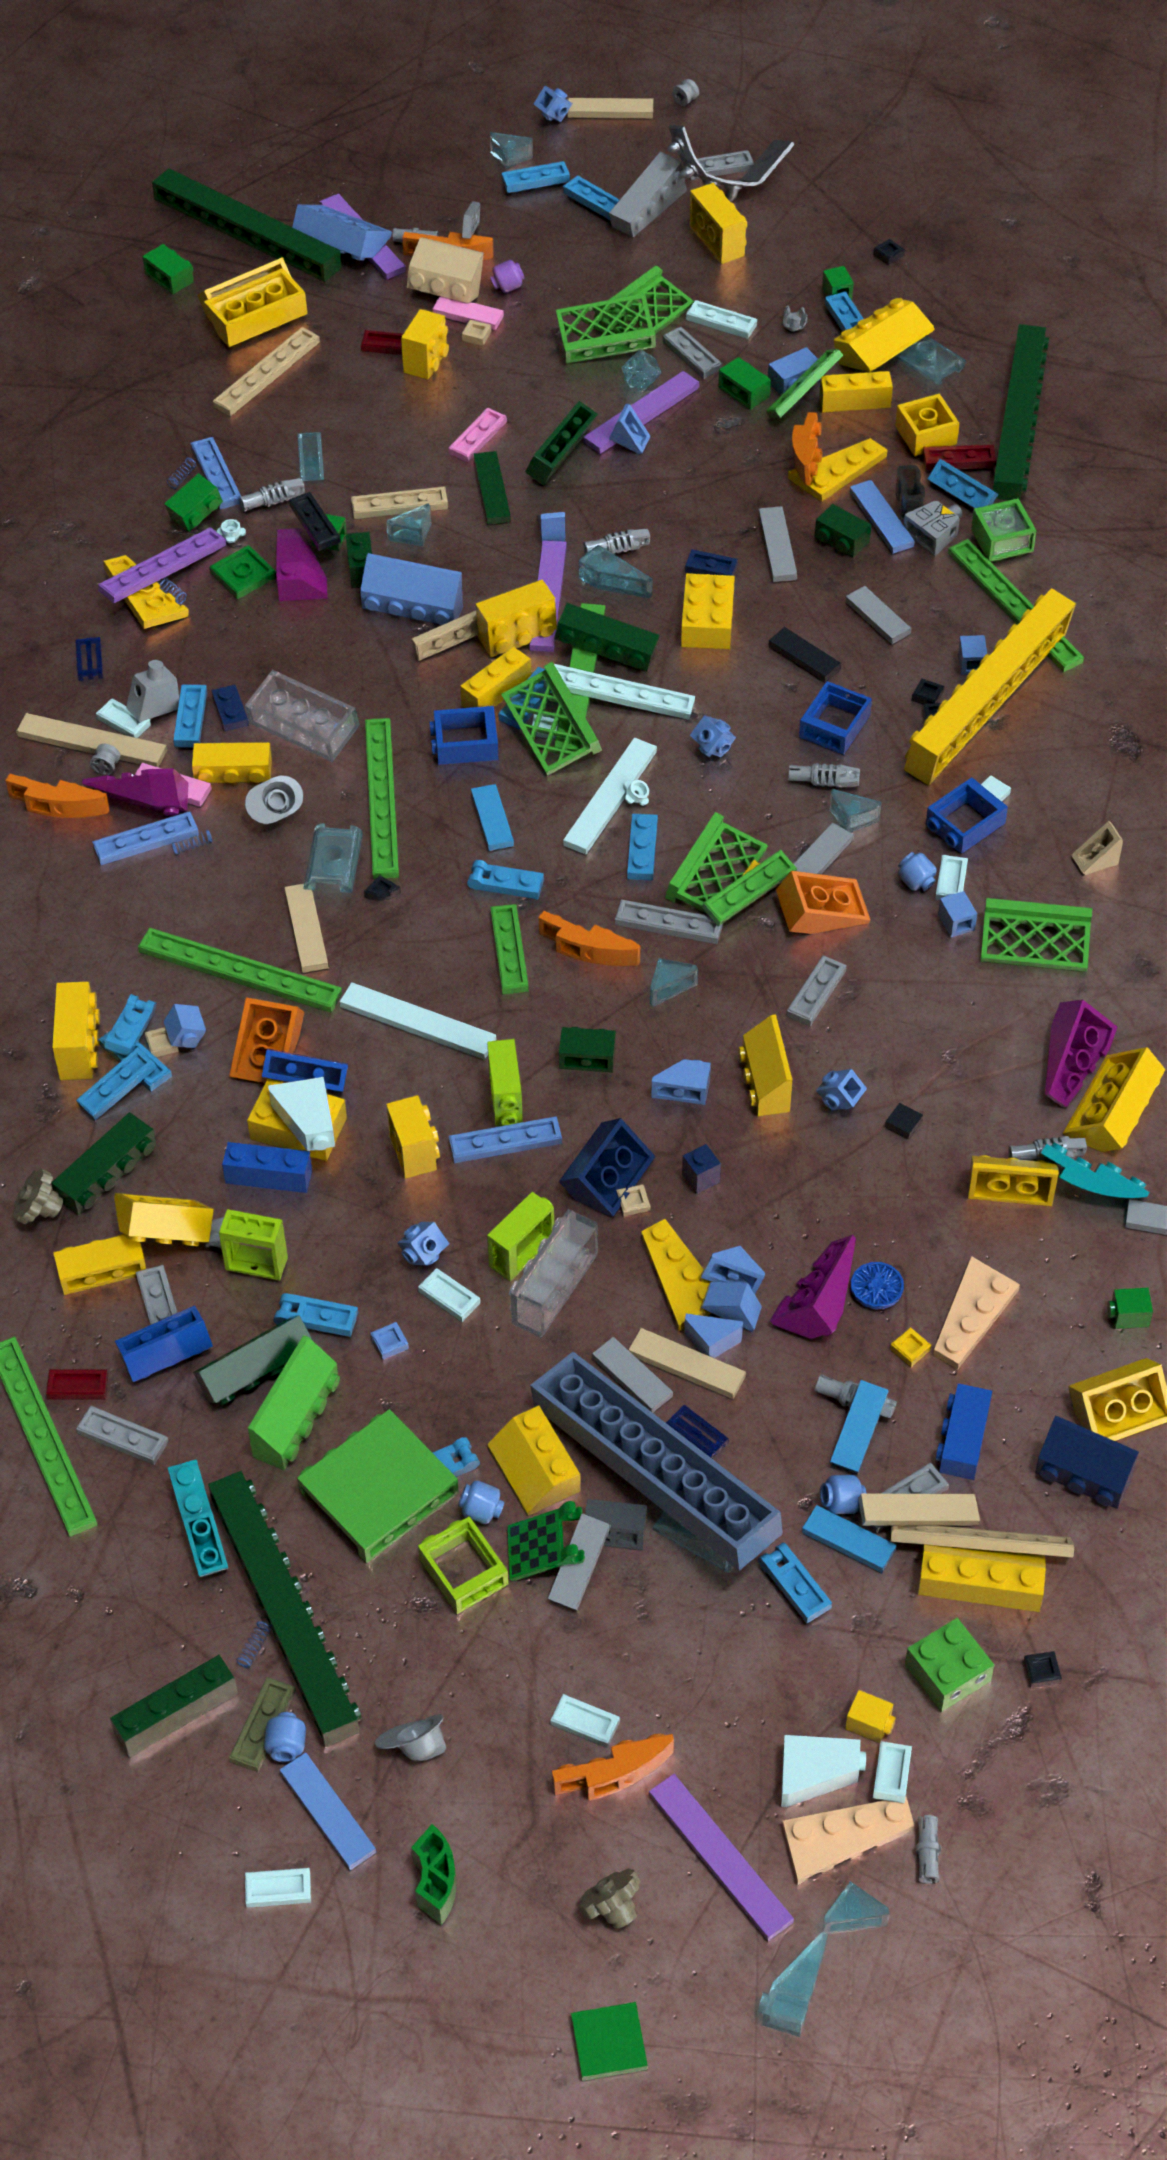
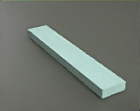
[544,664,695,720]
[563,738,657,855]
[340,982,496,1060]

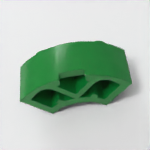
[411,1824,457,1925]

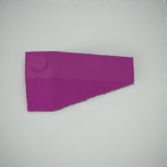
[276,528,328,601]
[82,768,188,816]
[1045,999,1118,1108]
[770,1235,856,1339]

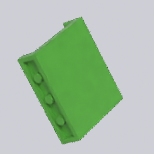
[297,1409,459,1564]

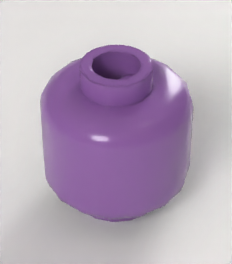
[490,260,525,294]

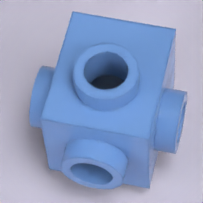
[533,86,572,122]
[690,715,736,757]
[816,1069,867,1111]
[397,1222,449,1266]

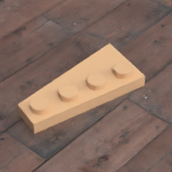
[933,1256,1020,1370]
[782,1796,914,1885]

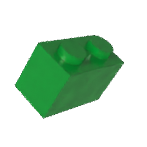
[142,244,194,295]
[718,357,771,410]
[164,473,223,532]

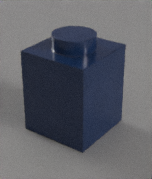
[682,1144,721,1194]

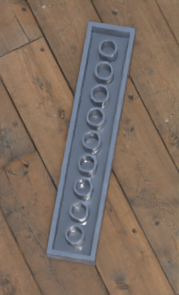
[530,1352,783,1571]

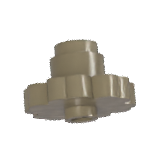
[13,1168,63,1224]
[578,1868,641,1929]

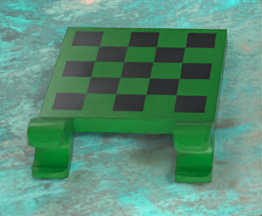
[507,1501,585,1581]

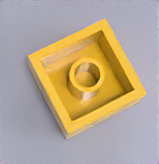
[401,309,449,380]
[895,393,960,456]
[386,1095,440,1179]

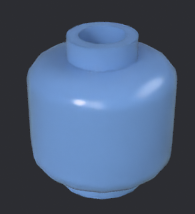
[898,852,937,891]
[820,1475,867,1514]
[458,1480,504,1524]
[264,1712,306,1762]

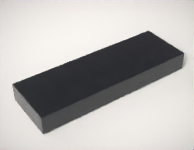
[289,492,341,551]
[768,627,841,682]

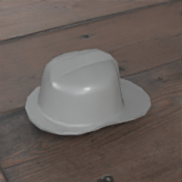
[245,775,303,824]
[375,1714,446,1761]

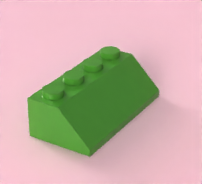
[248,1335,340,1470]

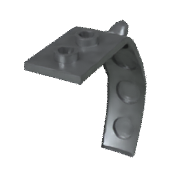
[667,125,794,202]

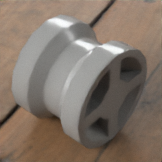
[672,79,699,106]
[90,743,121,776]

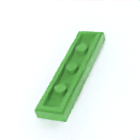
[766,349,843,418]
[702,850,797,926]
[490,904,529,995]

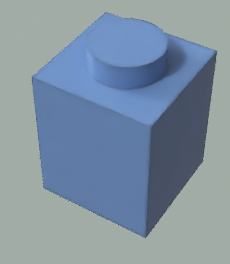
[958,635,987,675]
[938,891,977,938]
[163,1004,206,1048]

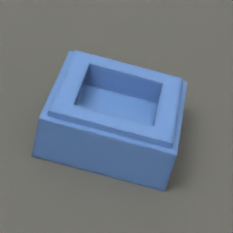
[370,1322,409,1360]

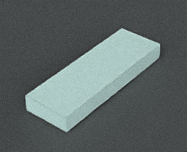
[686,300,757,339]

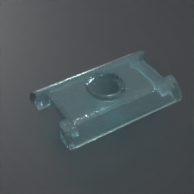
[894,335,966,385]
[303,823,363,893]

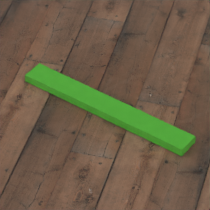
[948,539,1084,672]
[555,603,606,754]
[365,718,399,879]
[138,927,342,1013]
[0,1337,98,1537]

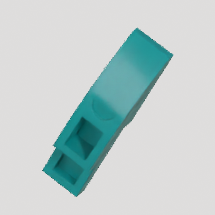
[1040,1142,1150,1198]
[168,1459,229,1577]

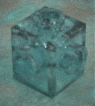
[621,349,662,392]

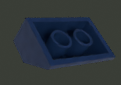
[559,1118,656,1217]
[1035,1415,1139,1509]

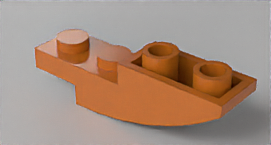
[402,232,494,261]
[792,412,822,485]
[5,773,109,818]
[538,911,641,966]
[552,1733,674,1801]

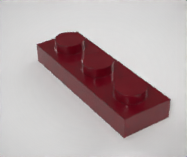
[923,444,997,470]

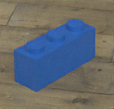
[262,1048,348,1092]
[222,1142,312,1193]
[115,1305,213,1382]
[936,1383,992,1480]

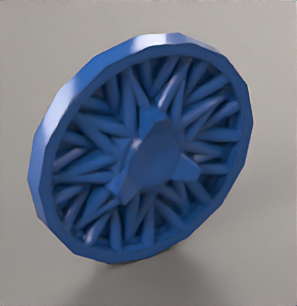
[851,1262,904,1309]

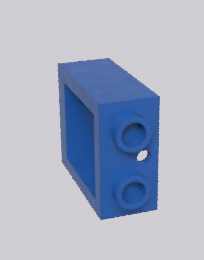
[799,681,872,755]
[429,706,499,765]
[926,777,1008,854]

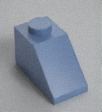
[651,1059,711,1105]

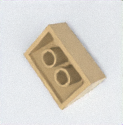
[407,237,484,303]

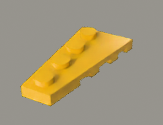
[788,438,887,502]
[103,555,189,629]
[641,1219,712,1331]

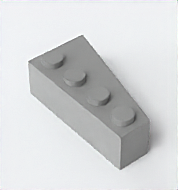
[609,151,687,238]

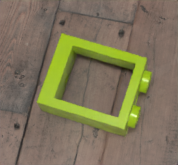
[487,1039,523,1127]
[487,1192,555,1281]
[219,1209,288,1280]
[418,1516,509,1614]

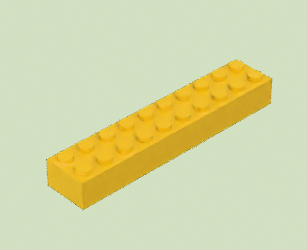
[904,588,1076,786]

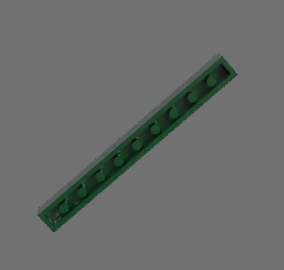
[152,168,342,282]
[993,324,1049,500]
[208,1471,362,1748]

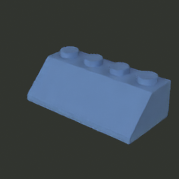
[292,204,392,261]
[360,553,463,625]

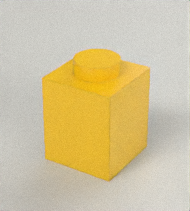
[845,1690,896,1743]

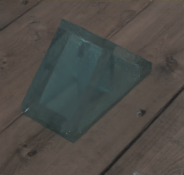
[490,132,533,169]
[297,432,324,481]
[387,503,432,547]
[830,789,882,832]
[650,958,698,1007]
[822,1881,890,1935]

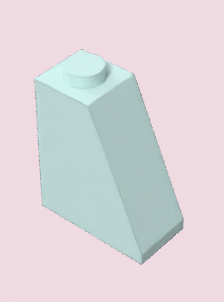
[268,1077,335,1151]
[781,1735,866,1807]

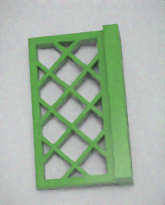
[594,265,694,334]
[556,294,656,364]
[501,661,602,776]
[665,812,768,913]
[981,898,1092,972]

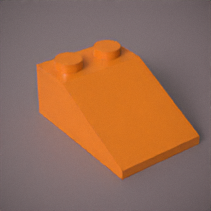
[776,871,871,934]
[229,997,304,1084]

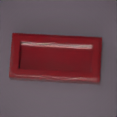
[361,330,403,355]
[46,1369,108,1400]

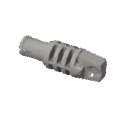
[239,478,305,511]
[583,529,650,557]
[788,763,860,787]
[1008,1136,1087,1162]
[815,1374,897,1418]

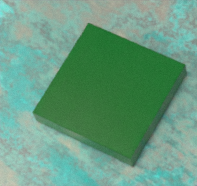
[209,545,277,599]
[571,2002,648,2081]

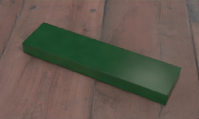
[473,451,511,525]

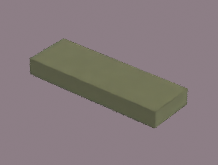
[229,1677,296,1773]

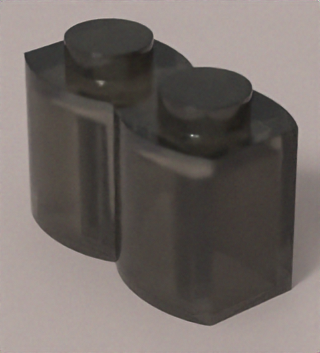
[895,465,925,519]

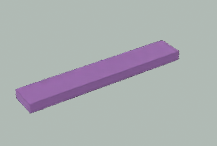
[320,194,406,280]
[584,371,699,454]
[98,527,226,603]
[530,541,567,652]
[649,1774,794,1941]

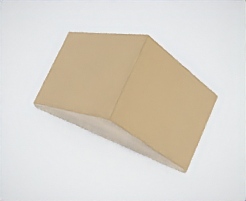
[1071,821,1123,875]

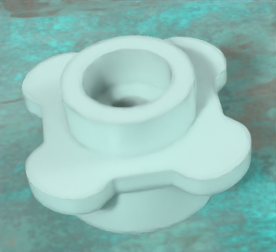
[217,519,246,543]
[624,780,649,806]

